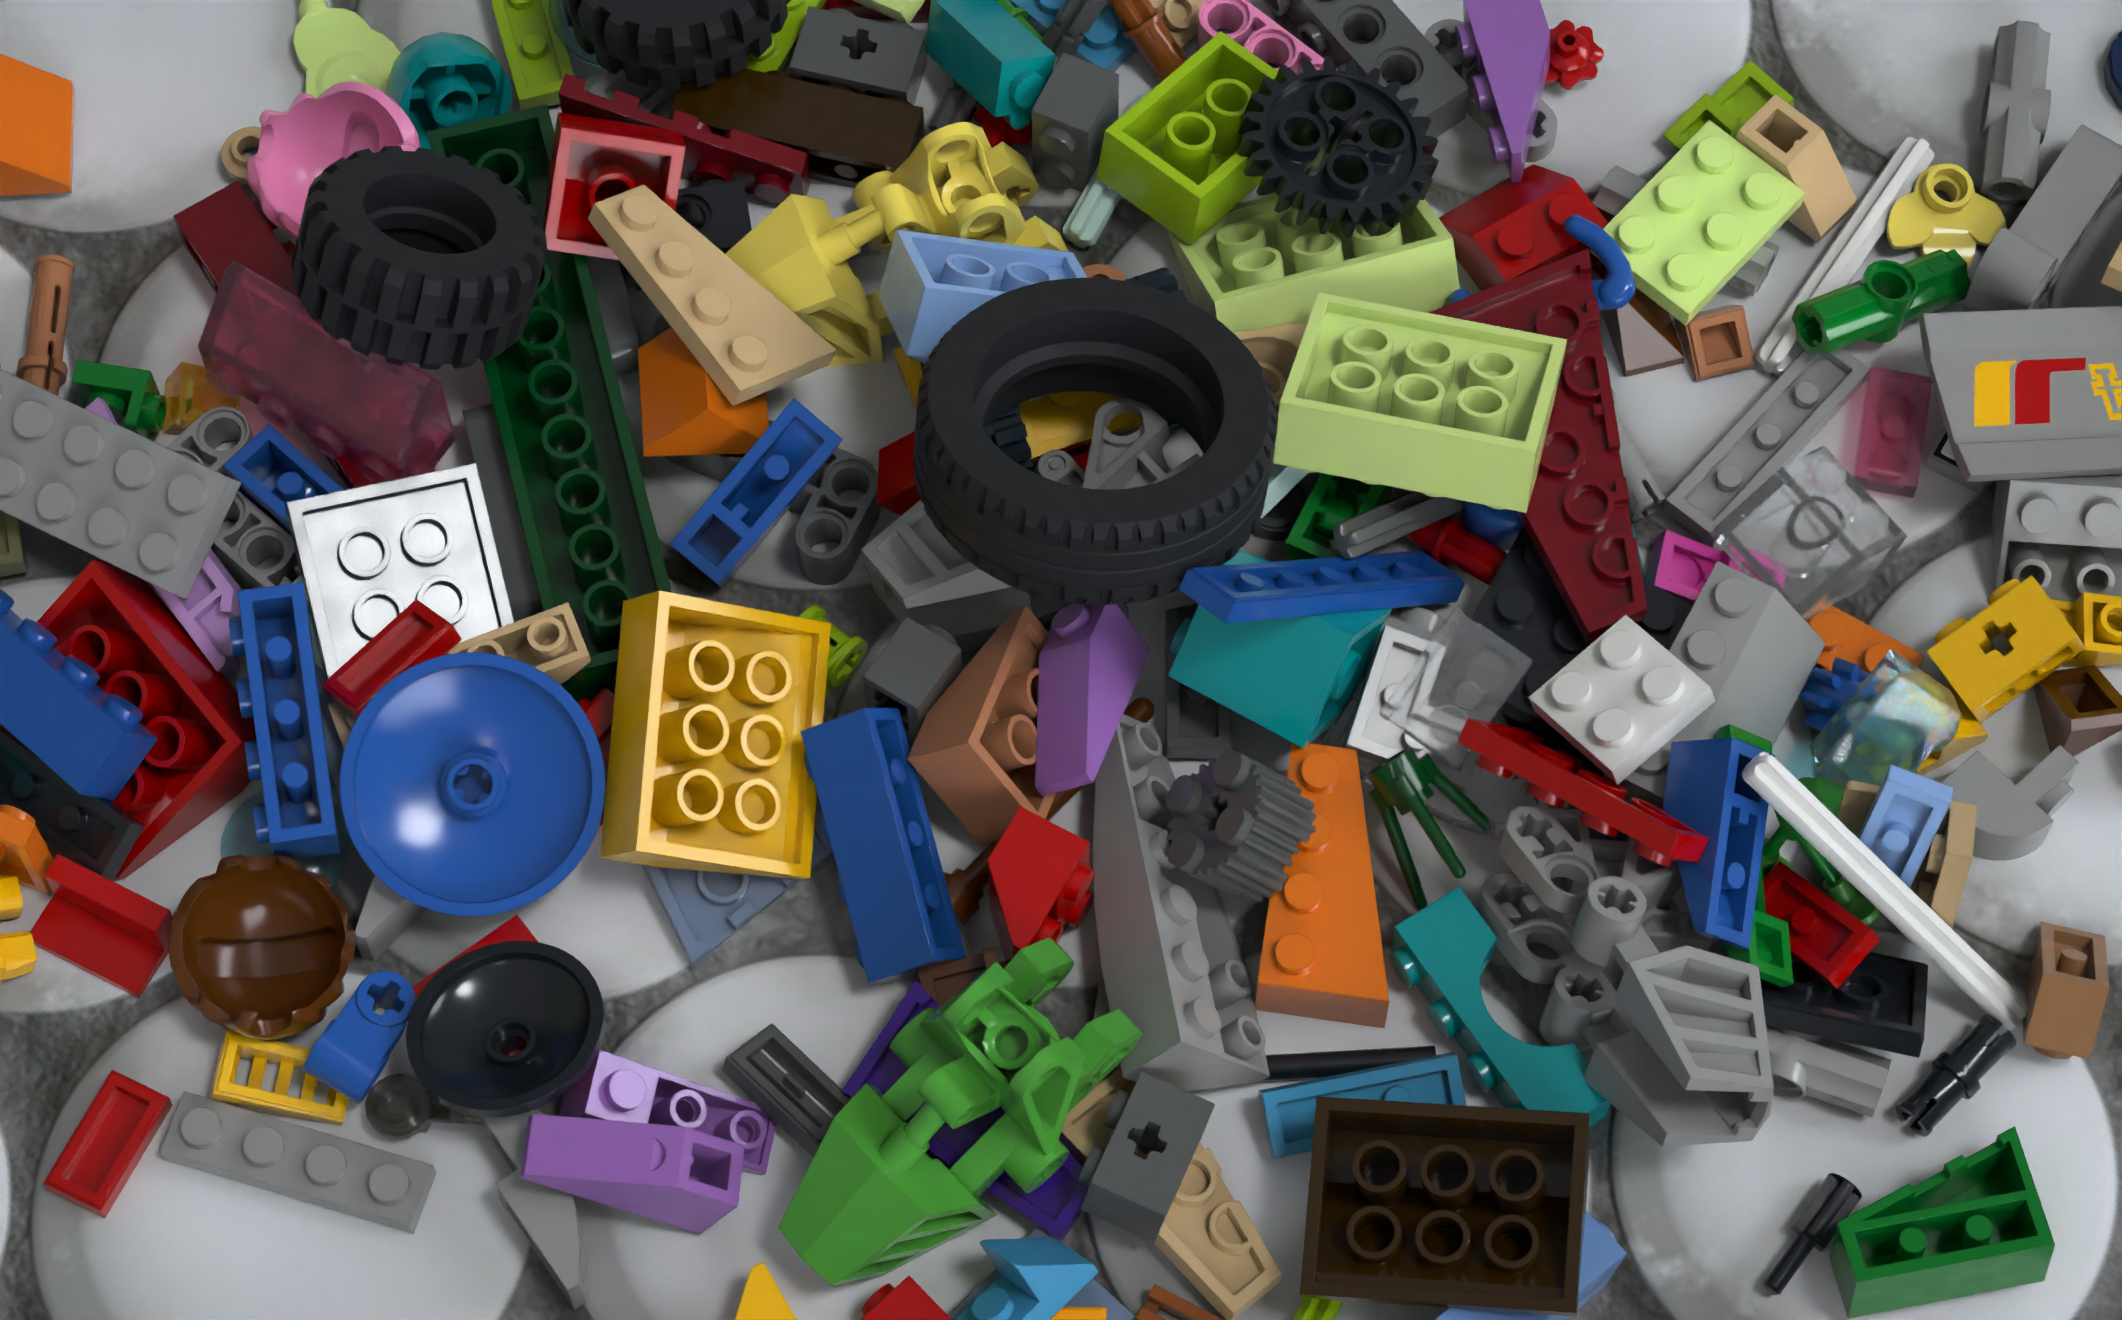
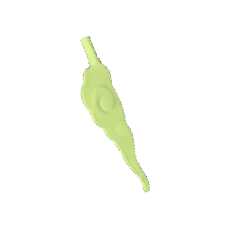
[293,0,401,98]

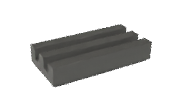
[722,1023,851,1158]

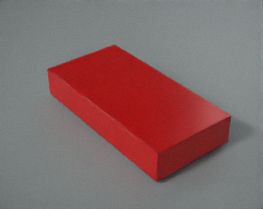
[321,599,462,719]
[43,1070,173,1218]

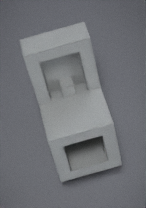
[1941,745,2079,861]

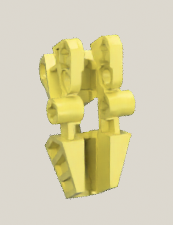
[725,122,1068,367]

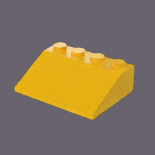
[600,590,831,880]

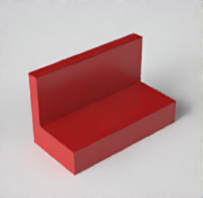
[30,854,173,999]

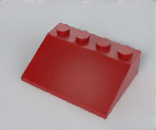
[0,560,256,879]

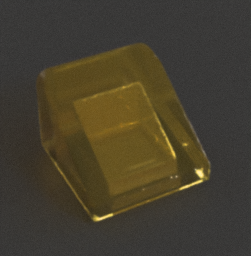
[163,362,240,436]

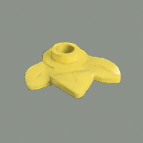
[1886,163,2007,269]

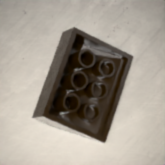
[1300,1096,1591,1317]

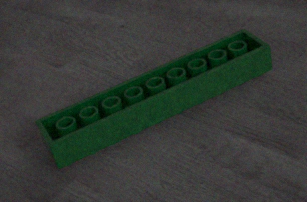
[427,104,672,703]

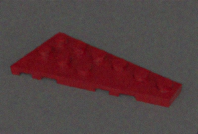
[1429,248,1647,643]

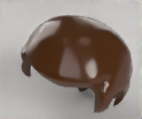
[168,854,356,1040]

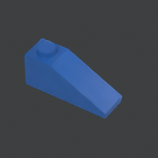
[670,398,843,588]
[1663,737,1775,949]

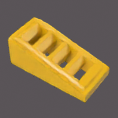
[209,1030,349,1126]

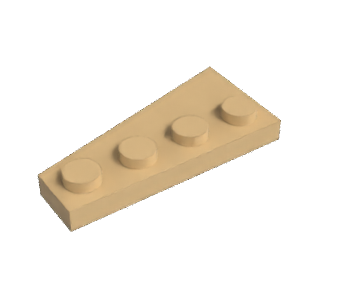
[588,184,837,406]
[1059,1067,1282,1320]

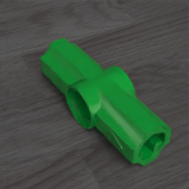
[1792,249,1971,355]

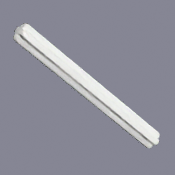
[1742,752,2029,1030]

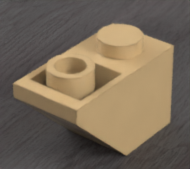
[1735,94,1857,243]

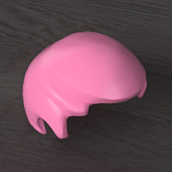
[247,81,420,239]

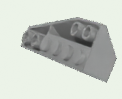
[1992,475,2122,602]
[1093,714,1270,1092]

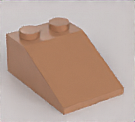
[907,604,1056,845]

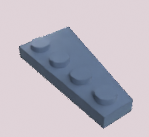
[642,794,833,968]

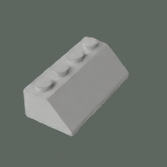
[1604,561,1826,811]

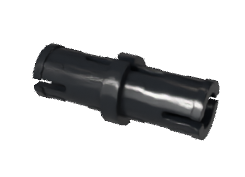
[1895,1015,2017,1137]

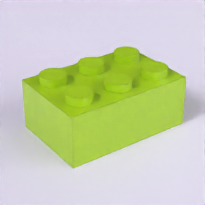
[1096,31,1278,246]

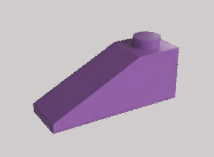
[1035,603,1151,796]

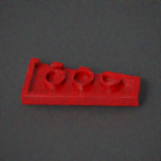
[1457,718,1710,867]

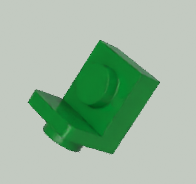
[72,360,167,440]

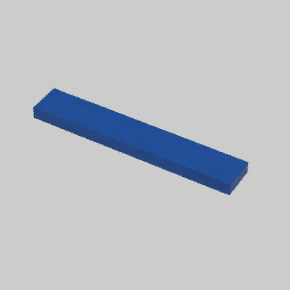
[1179,550,1465,623]

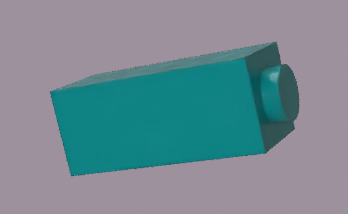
[926,0,1055,130]

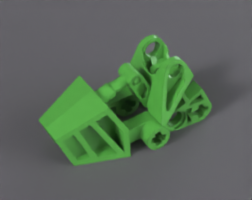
[778,938,1143,1286]

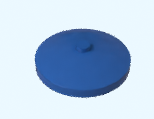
[340,652,606,916]

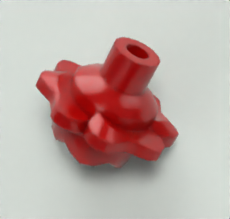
[1545,20,1604,90]

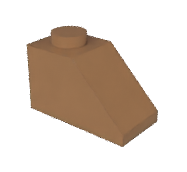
[2023,922,2109,1059]

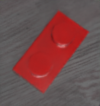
[1763,861,1880,989]

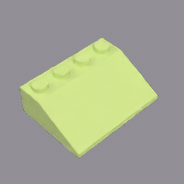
[1167,194,1460,332]
[1273,292,1567,513]

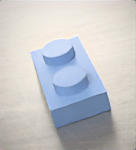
[1841,765,1953,888]

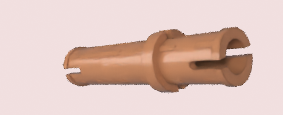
[16,255,75,396]

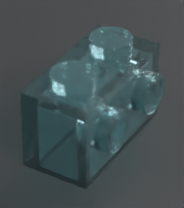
[1808,649,1962,790]

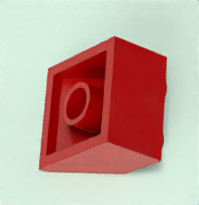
[543,112,686,260]
[1439,164,1608,291]

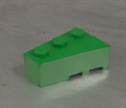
[1829,1126,2055,1319]

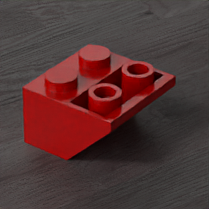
[988,806,1095,960]

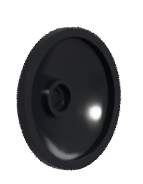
[406,941,606,1117]

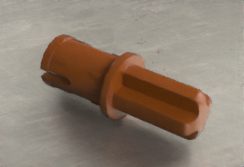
[1108,0,1188,82]

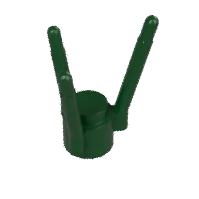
[1367,747,1493,910]

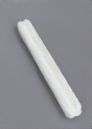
[1756,136,1934,376]

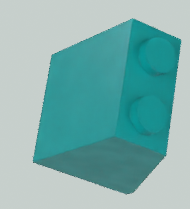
[1168,550,1393,748]

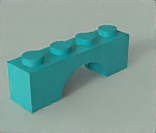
[1389,886,1611,1127]

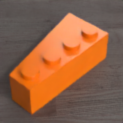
[1255,743,1389,1028]

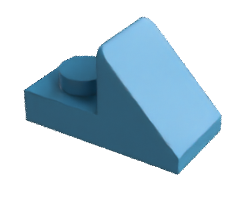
[955,1237,1098,1320]

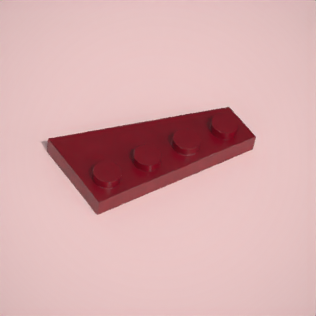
[558,73,810,203]

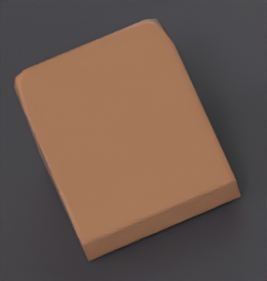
[1674,305,1756,380]

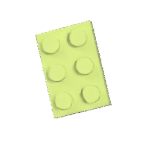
[1590,120,1805,326]

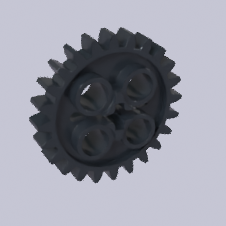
[1238,56,1438,238]

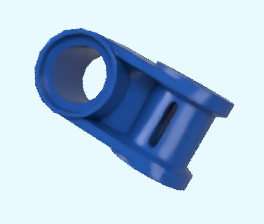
[302,971,415,1104]

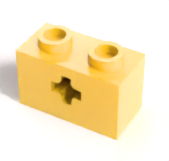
[1926,575,2085,724]

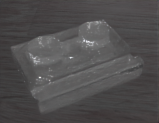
[1380,606,1533,769]

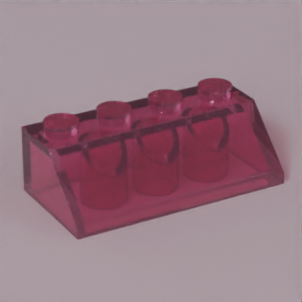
[198,260,456,484]

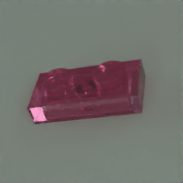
[1851,367,1932,498]

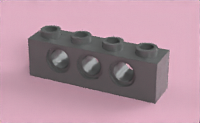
[1264,0,1470,138]

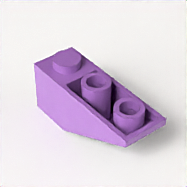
[1455,0,1550,184]
[558,1050,777,1175]
[520,1114,745,1234]

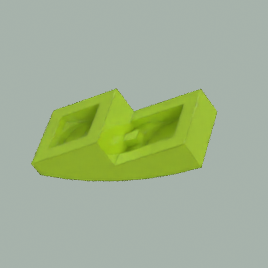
[1663,60,1794,151]

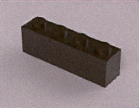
[668,68,925,188]

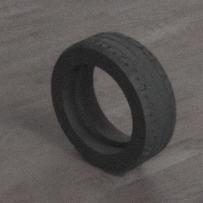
[913,278,1277,605]

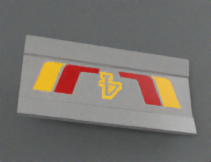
[1919,306,2122,482]

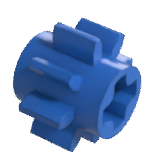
[1799,657,1881,742]

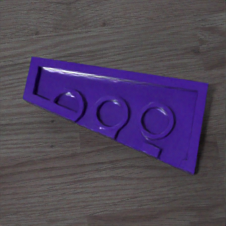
[842,981,1089,1241]

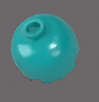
[386,32,512,149]

